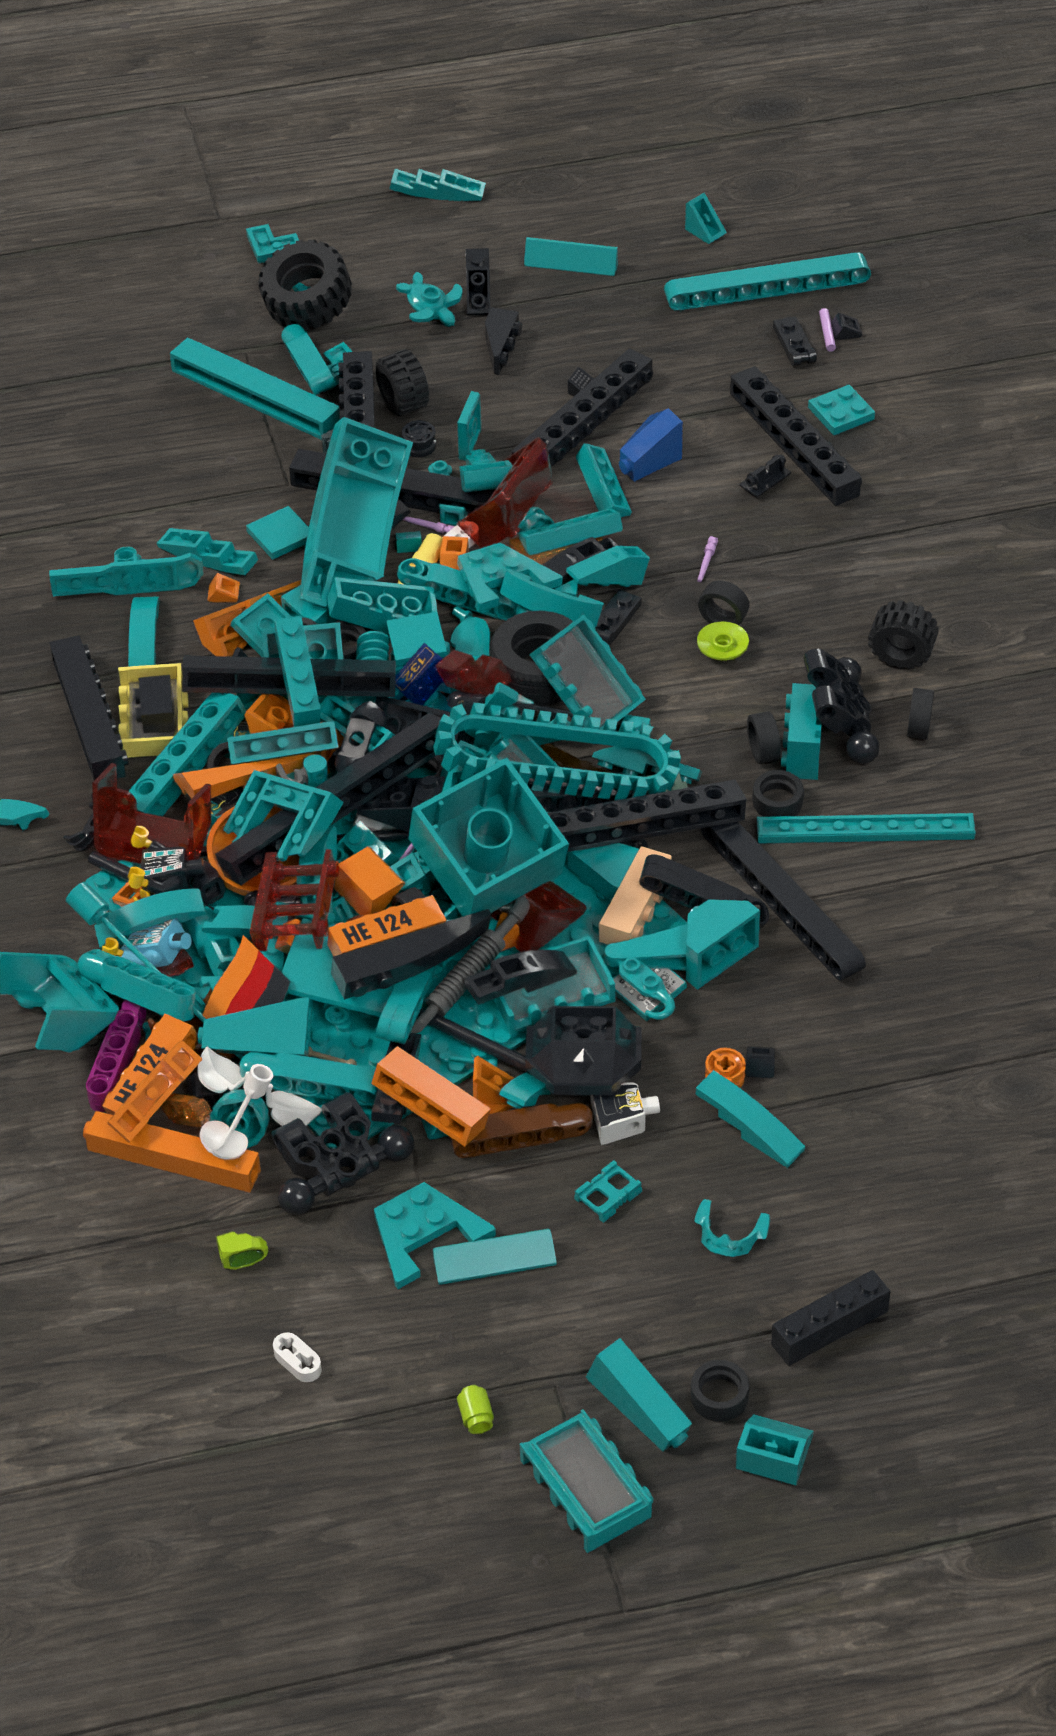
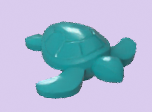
[396,272,462,327]

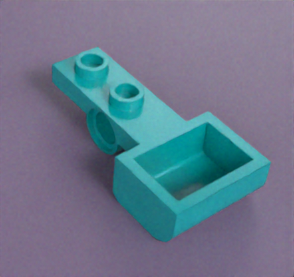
[459,449,515,492]

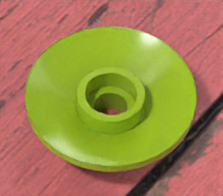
[697,622,749,660]

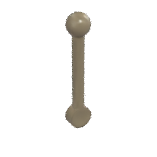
[308,1046,357,1065]

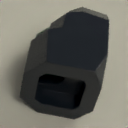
[190,860,226,904]

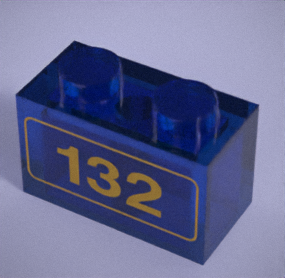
[395,643,454,705]

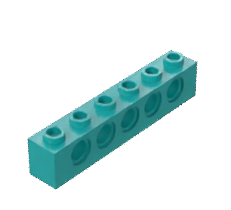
[120,693,246,828]

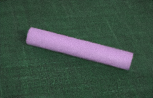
[819,308,836,352]

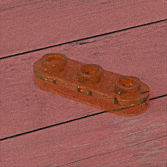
[161,1093,211,1127]

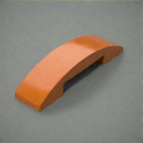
[107,1040,203,1143]

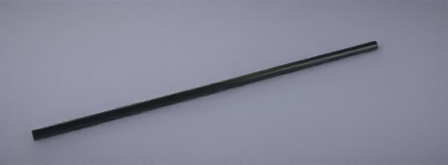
[88,851,530,1073]

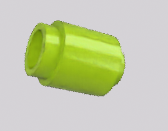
[457,1385,494,1434]

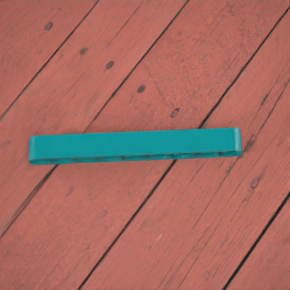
[664,253,871,310]

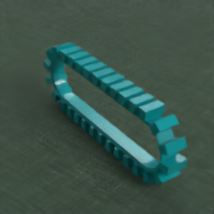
[433,703,681,800]

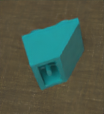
[736,1415,814,1485]

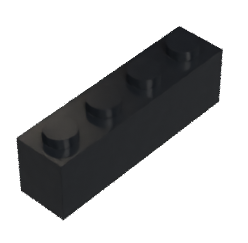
[771,1270,891,1367]

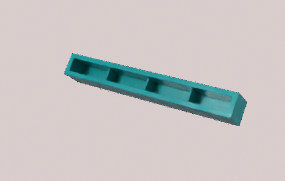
[170,337,340,441]

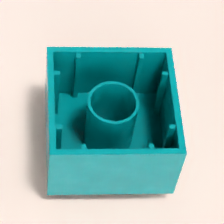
[408,758,569,916]

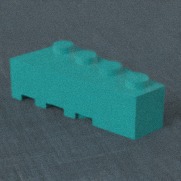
[327,577,438,634]
[781,683,822,780]

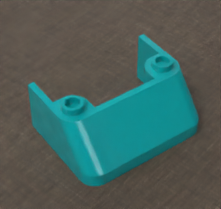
[0,952,119,1052]

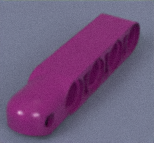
[86,999,146,1112]

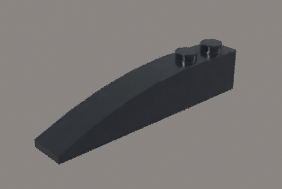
[331,909,491,1000]

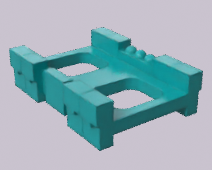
[574,1160,642,1223]

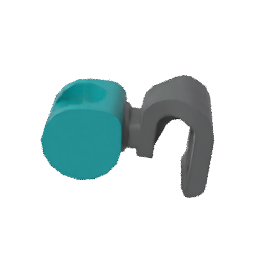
[276,755,328,788]

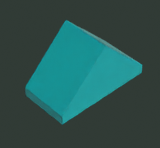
[685,192,727,244]

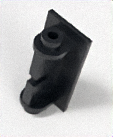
[739,454,791,497]

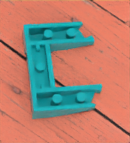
[223,770,344,861]
[199,905,288,1002]

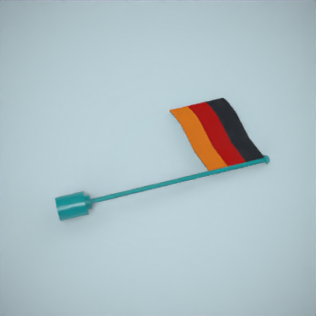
[66,882,291,1060]

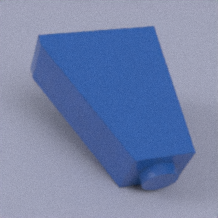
[619,408,683,481]

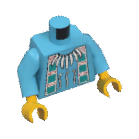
[102,889,191,968]

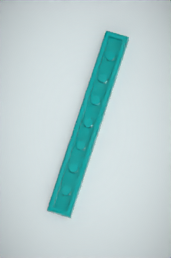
[757,813,976,843]

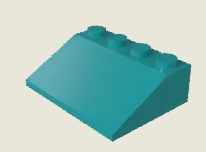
[282,918,395,1017]

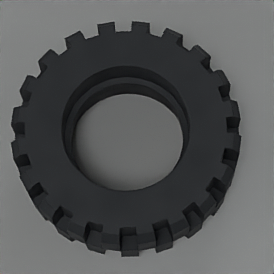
[258,239,352,330]

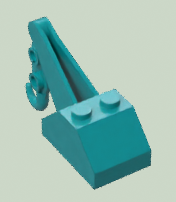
[605,900,760,1020]

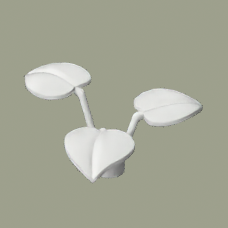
[197,1046,322,1160]

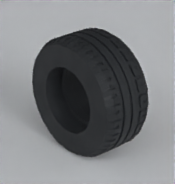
[489,610,588,706]

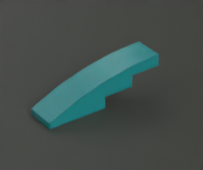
[389,169,486,201]
[157,528,258,575]
[696,1070,805,1168]

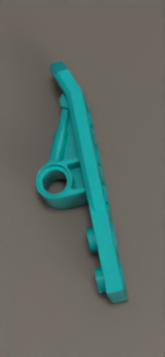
[49,547,204,597]

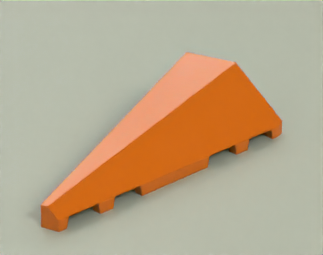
[193,580,301,657]
[173,752,317,805]

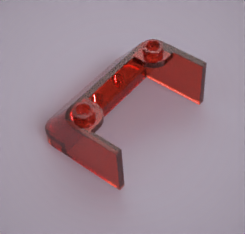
[457,437,553,548]
[92,763,211,864]

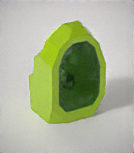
[216,1232,268,1270]

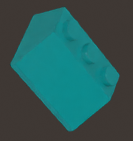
[261,622,343,659]

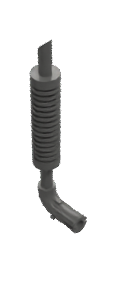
[411,895,530,1033]

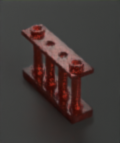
[250,849,339,951]

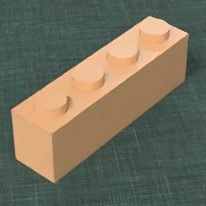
[599,846,672,945]

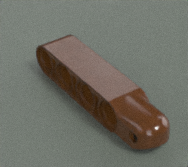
[451,1103,593,1158]

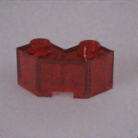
[435,650,512,695]

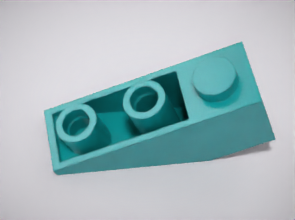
[566,546,650,587]

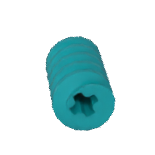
[356,631,390,660]

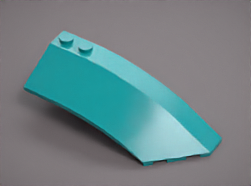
[300,417,413,608]

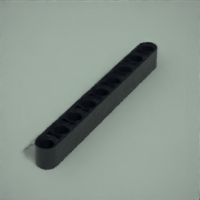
[700,822,866,981]

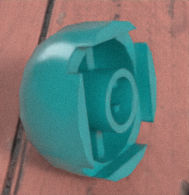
[209,1089,270,1148]

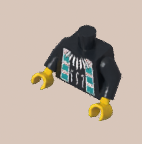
[127,826,205,896]

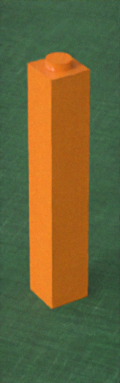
[83,1111,261,1193]

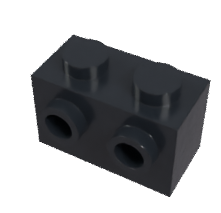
[134,675,175,733]

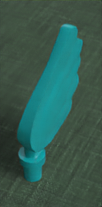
[450,606,490,661]

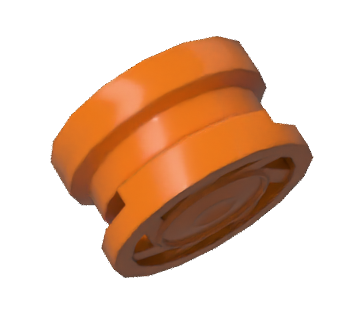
[705,1048,746,1088]

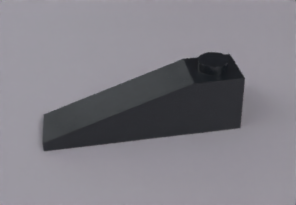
[375,697,475,758]

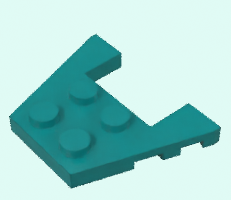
[457,543,563,612]
[465,682,571,754]
[374,1182,496,1289]

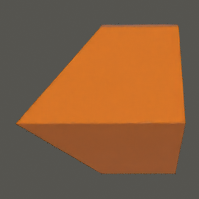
[473,1056,514,1114]

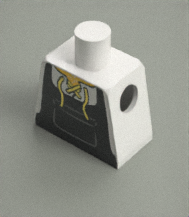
[590,1083,660,1145]

